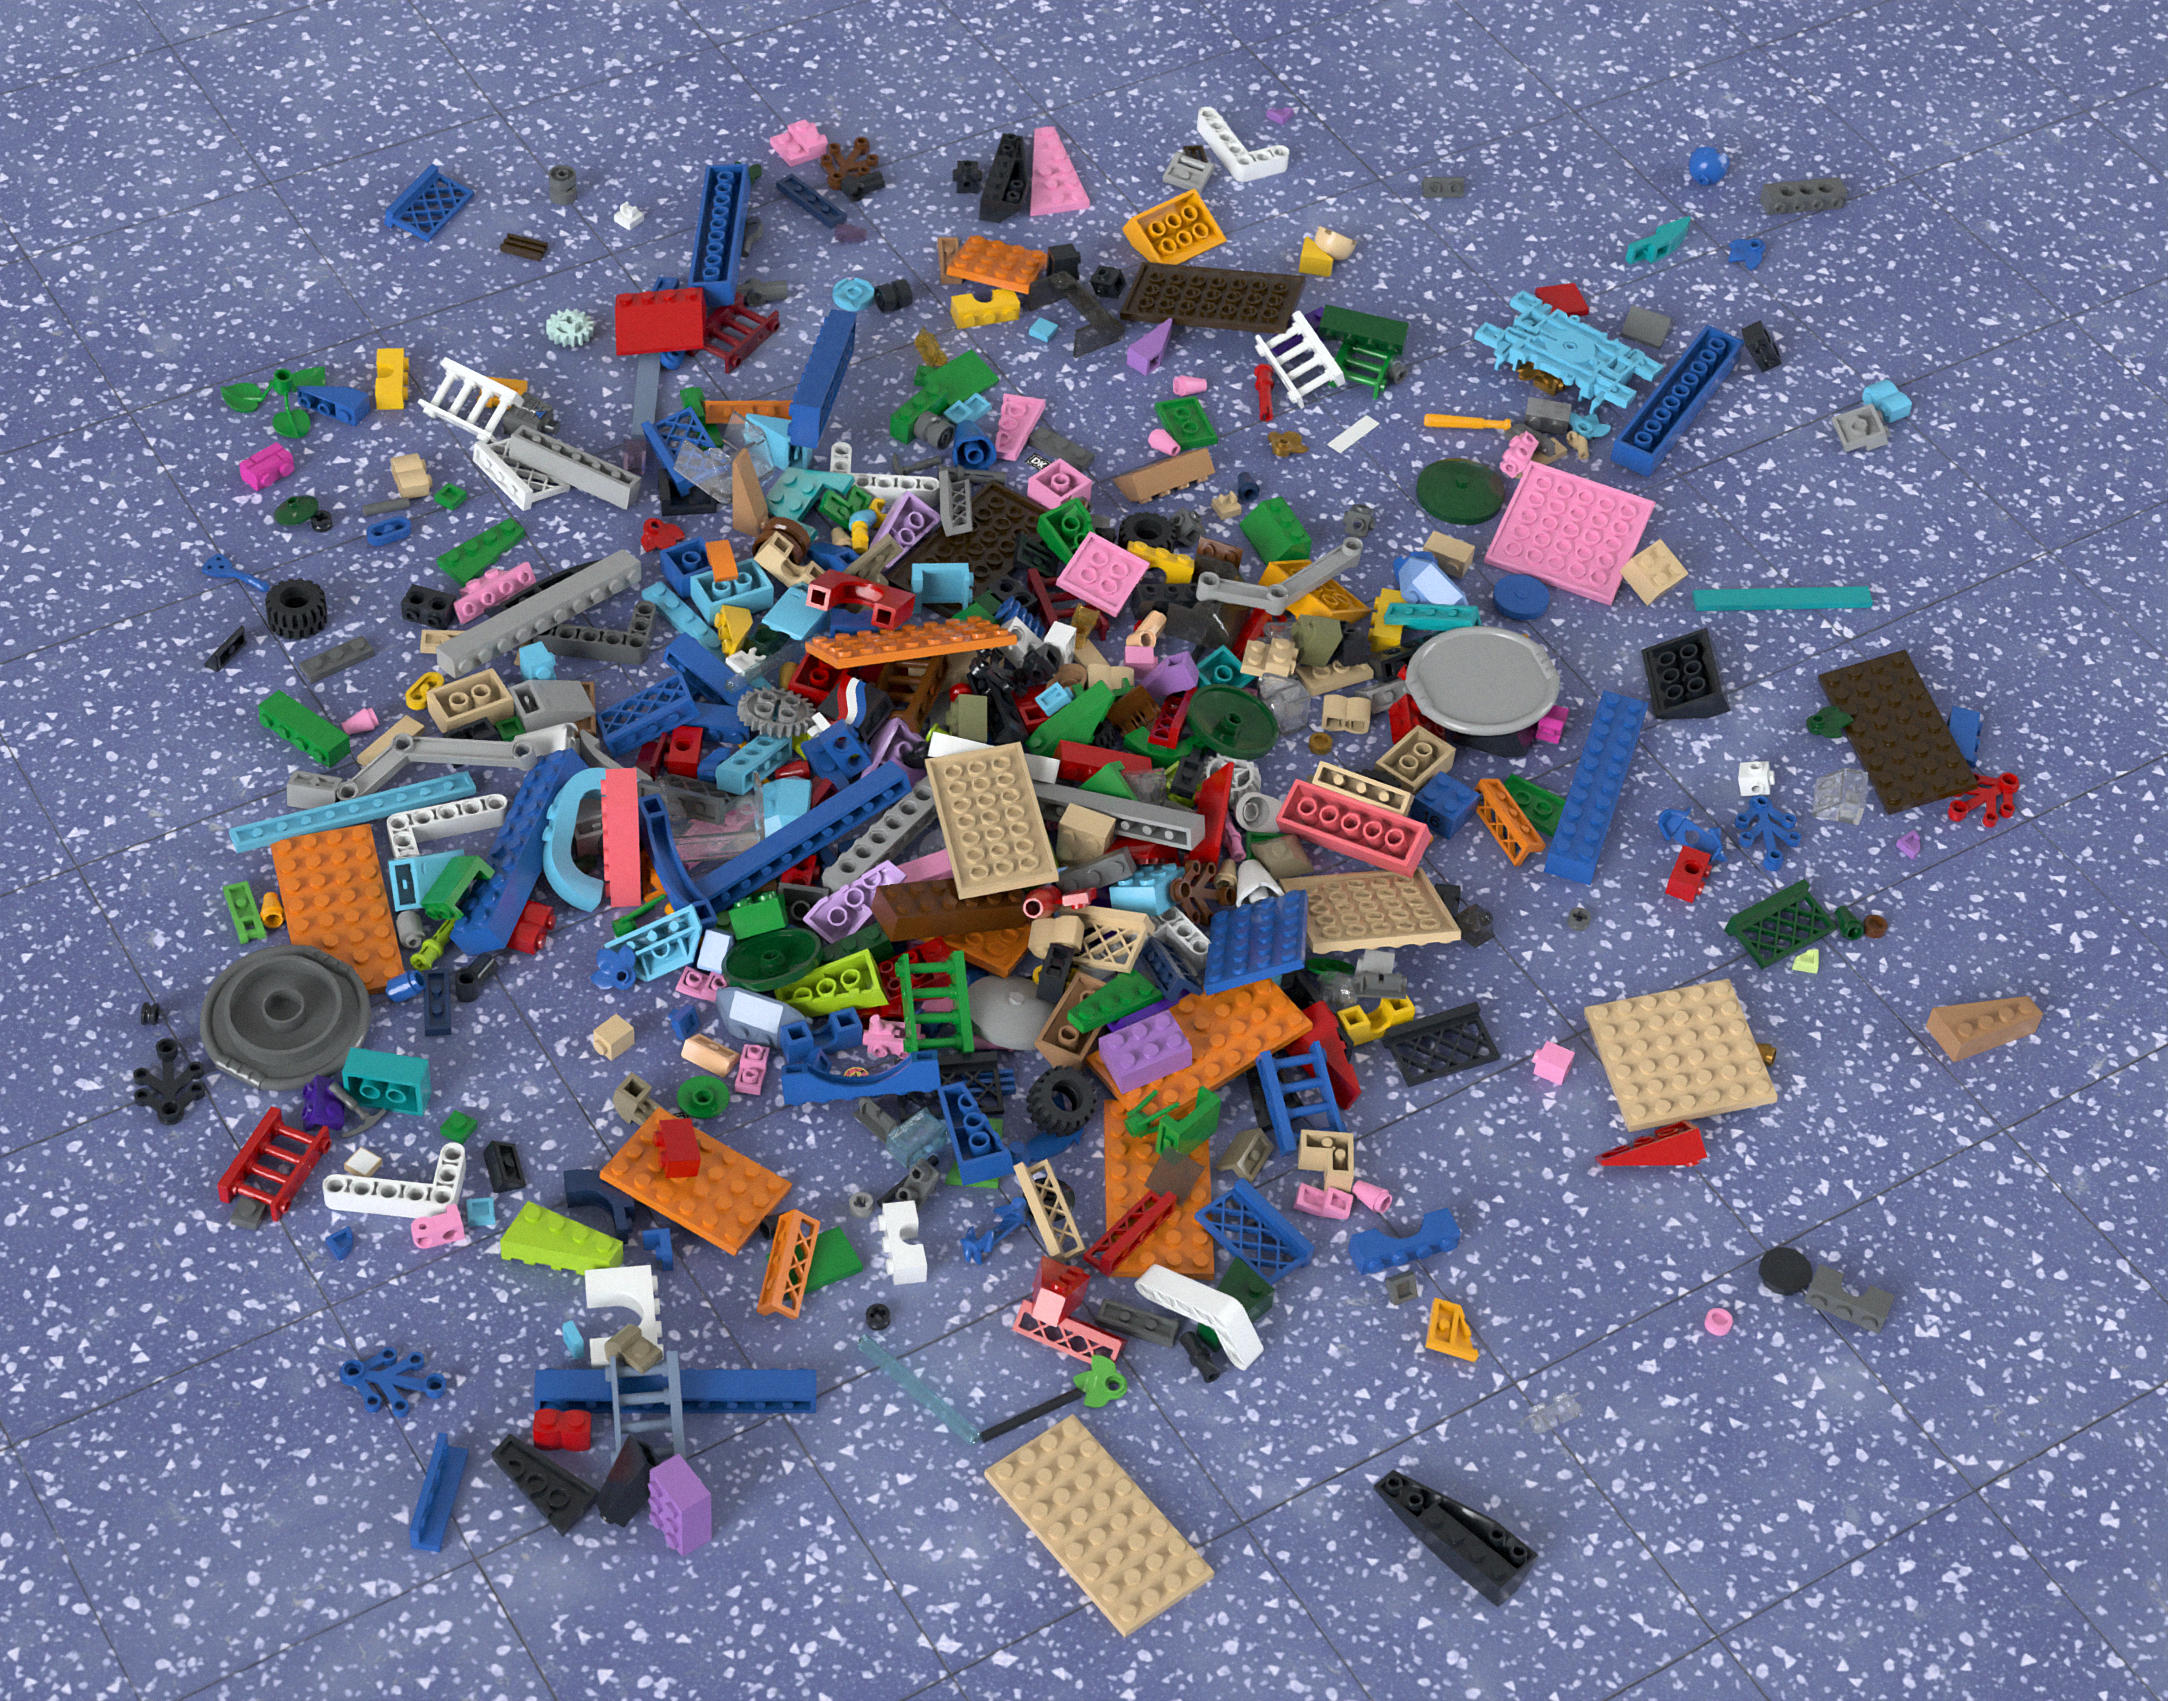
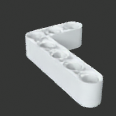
[1197,107,1289,182]
[830,442,940,507]
[928,732,1060,784]
[387,794,508,858]
[1078,906,1211,980]
[323,1142,466,1218]
[1135,1264,1264,1370]

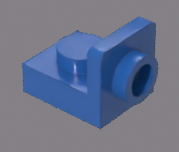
[642,1228,674,1271]

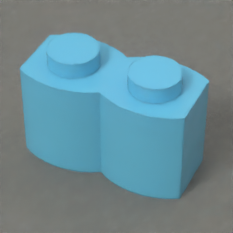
[1862,379,1912,423]

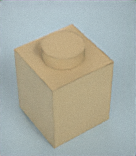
[593,1014,635,1061]

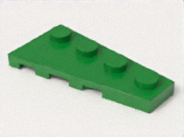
[436,517,525,588]
[1067,968,1163,1033]

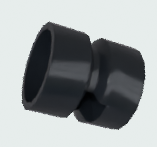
[874,278,913,313]

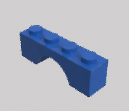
[1348,1207,1461,1275]

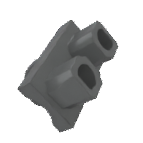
[895,1158,942,1213]

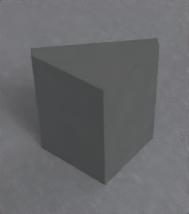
[1620,305,1674,350]
[778,882,829,939]

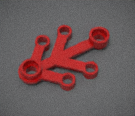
[1948,772,2020,827]

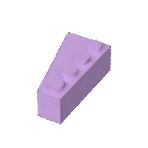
[868,490,941,574]

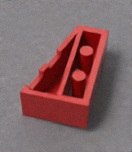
[1031,1255,1091,1327]

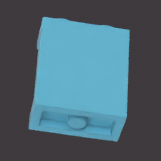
[911,563,974,613]

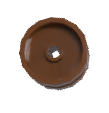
[752,517,811,573]

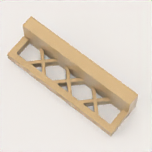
[1013,1159,1087,1263]

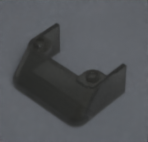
[1028,271,1125,359]
[1164,554,1254,650]

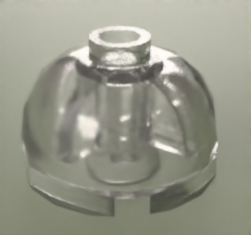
[1315,971,1361,1017]

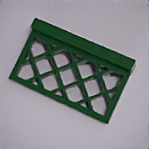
[1724,879,1838,970]

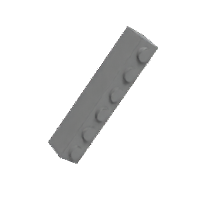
[508,425,641,510]

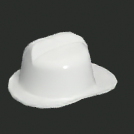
[1231,792,1282,833]

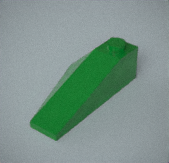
[1036,497,1096,565]
[1025,680,1116,758]

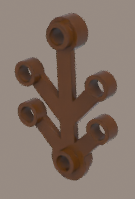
[820,137,879,191]
[1169,860,1237,927]

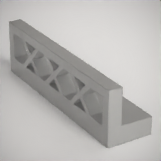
[939,470,973,537]
[1354,678,1412,714]

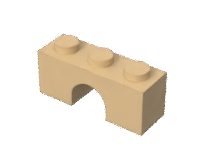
[754,531,826,588]

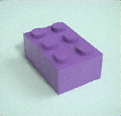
[1099,1009,1192,1094]
[648,1453,712,1557]

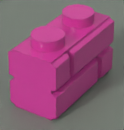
[239,442,295,491]

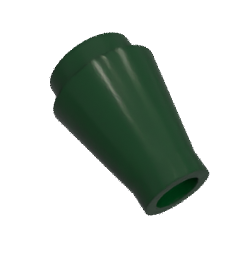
[1835,906,1864,941]

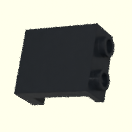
[658,467,720,516]

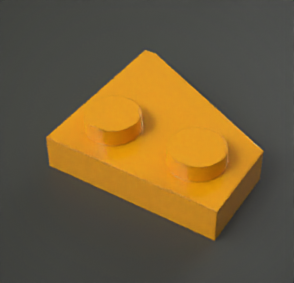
[1425,1298,1479,1362]

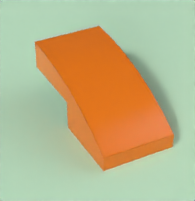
[705,539,739,583]

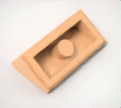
[681,1033,741,1077]

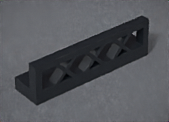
[1282,971,1354,1062]

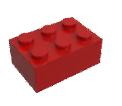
[788,652,859,713]

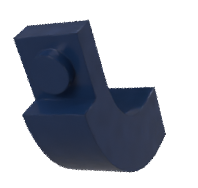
[563,1169,635,1245]

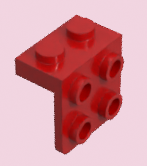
[1388,693,1446,745]

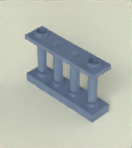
[605,1350,686,1466]

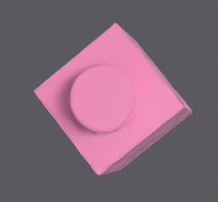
[1123,646,1158,680]
[1532,1041,1575,1085]

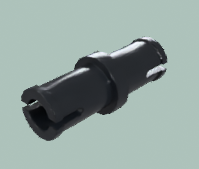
[1179,1331,1220,1383]

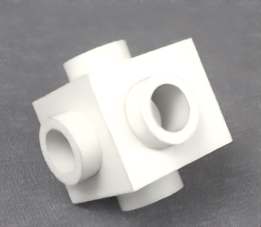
[1738,761,1775,796]

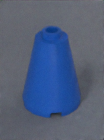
[952,420,997,471]

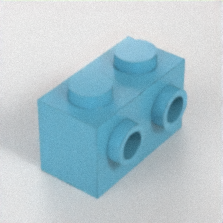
[519,641,557,682]

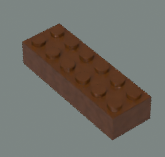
[870,878,1028,942]

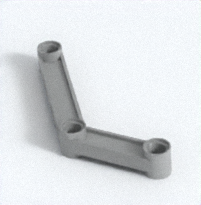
[1196,537,1363,615]
[336,733,537,802]

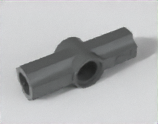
[736,278,788,307]

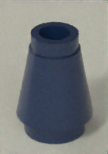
[1237,472,1260,502]

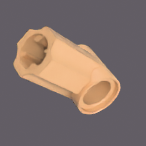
[1126,610,1168,648]

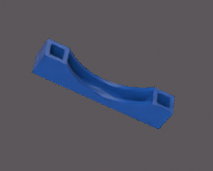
[638,793,718,937]
[781,1049,941,1106]

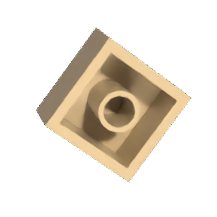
[1619,539,1689,606]

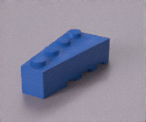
[937,1081,1014,1186]

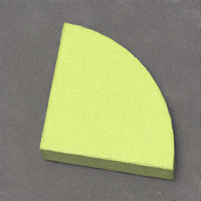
[1792,949,1819,974]

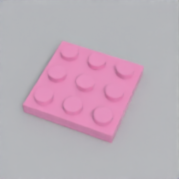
[1056,531,1150,618]

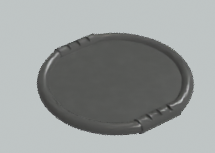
[199,945,371,1091]

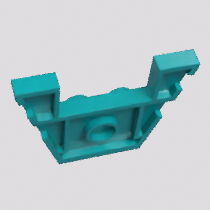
[765,467,855,544]

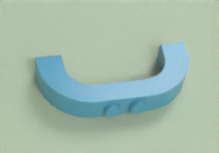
[542,768,608,912]

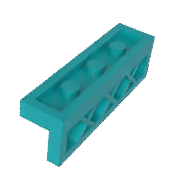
[1383,603,1482,631]

